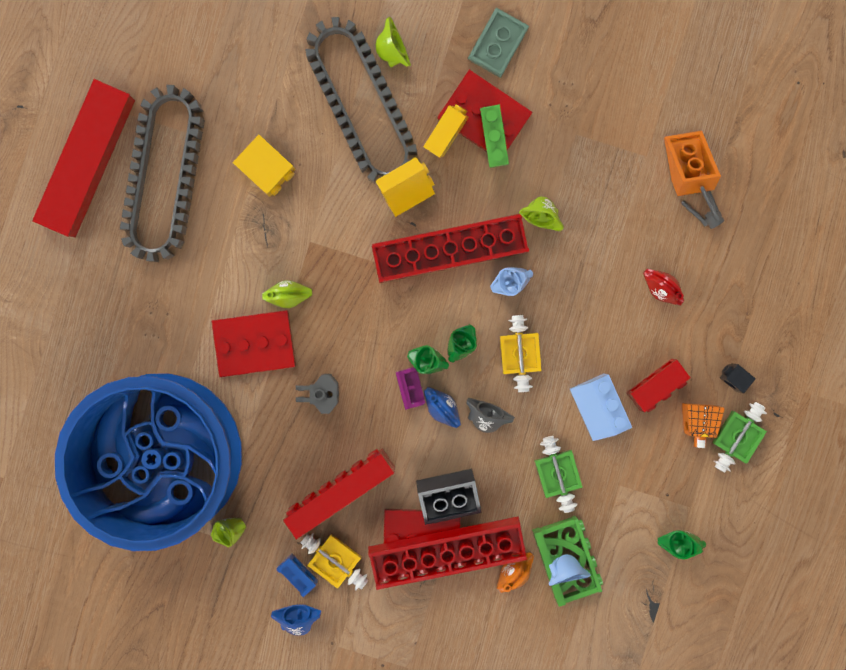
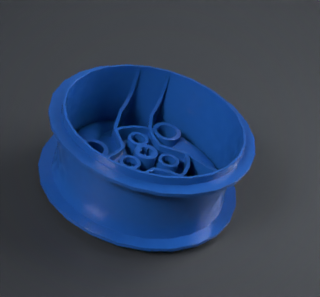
[55,373,242,551]

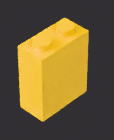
[423,105,469,158]
[232,134,296,197]
[376,157,435,217]

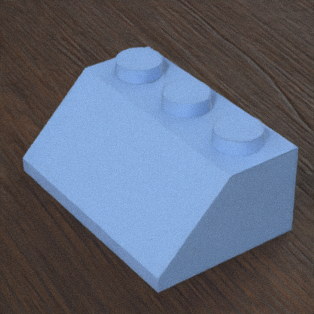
[570,373,632,441]

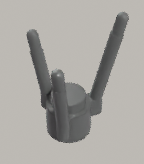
[681,186,725,229]

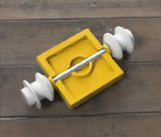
[500,315,541,392]
[301,533,368,590]

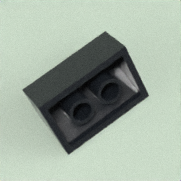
[416,469,482,525]

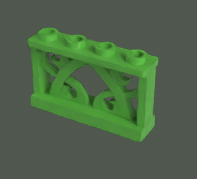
[532,516,603,607]

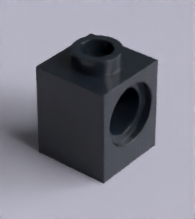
[720,363,756,394]

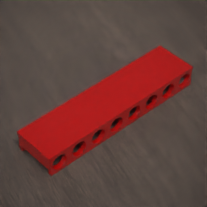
[32,79,135,238]
[372,214,529,283]
[368,516,527,590]

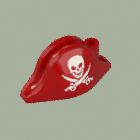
[643,268,684,306]

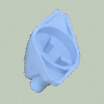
[490,267,533,296]
[549,554,591,586]

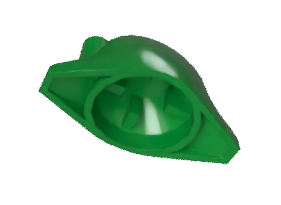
[447,324,477,363]
[407,345,449,374]
[658,530,706,560]

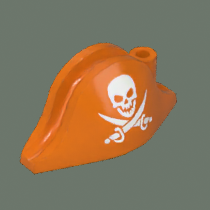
[497,551,534,593]

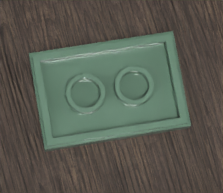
[468,8,529,78]

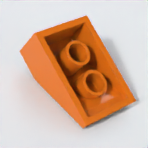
[664,131,721,196]

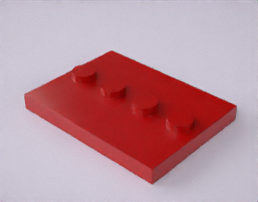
[437,69,533,152]
[211,310,296,377]
[384,509,460,568]

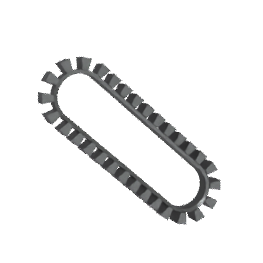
[305,17,417,184]
[120,85,205,262]

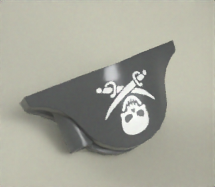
[466,398,515,433]

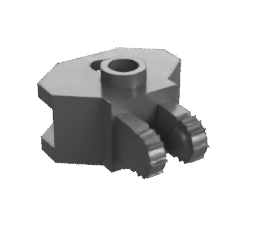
[296,374,339,414]

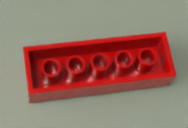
[283,448,395,540]

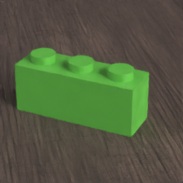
[480,104,509,168]

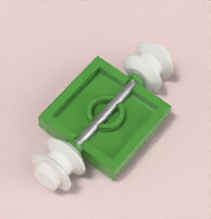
[712,402,767,473]
[534,436,582,513]

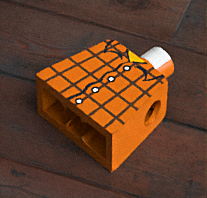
[682,403,724,448]

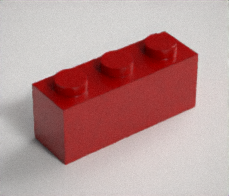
[626,359,691,413]

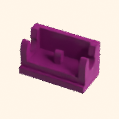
[395,367,426,410]

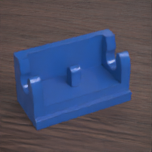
[276,553,318,597]

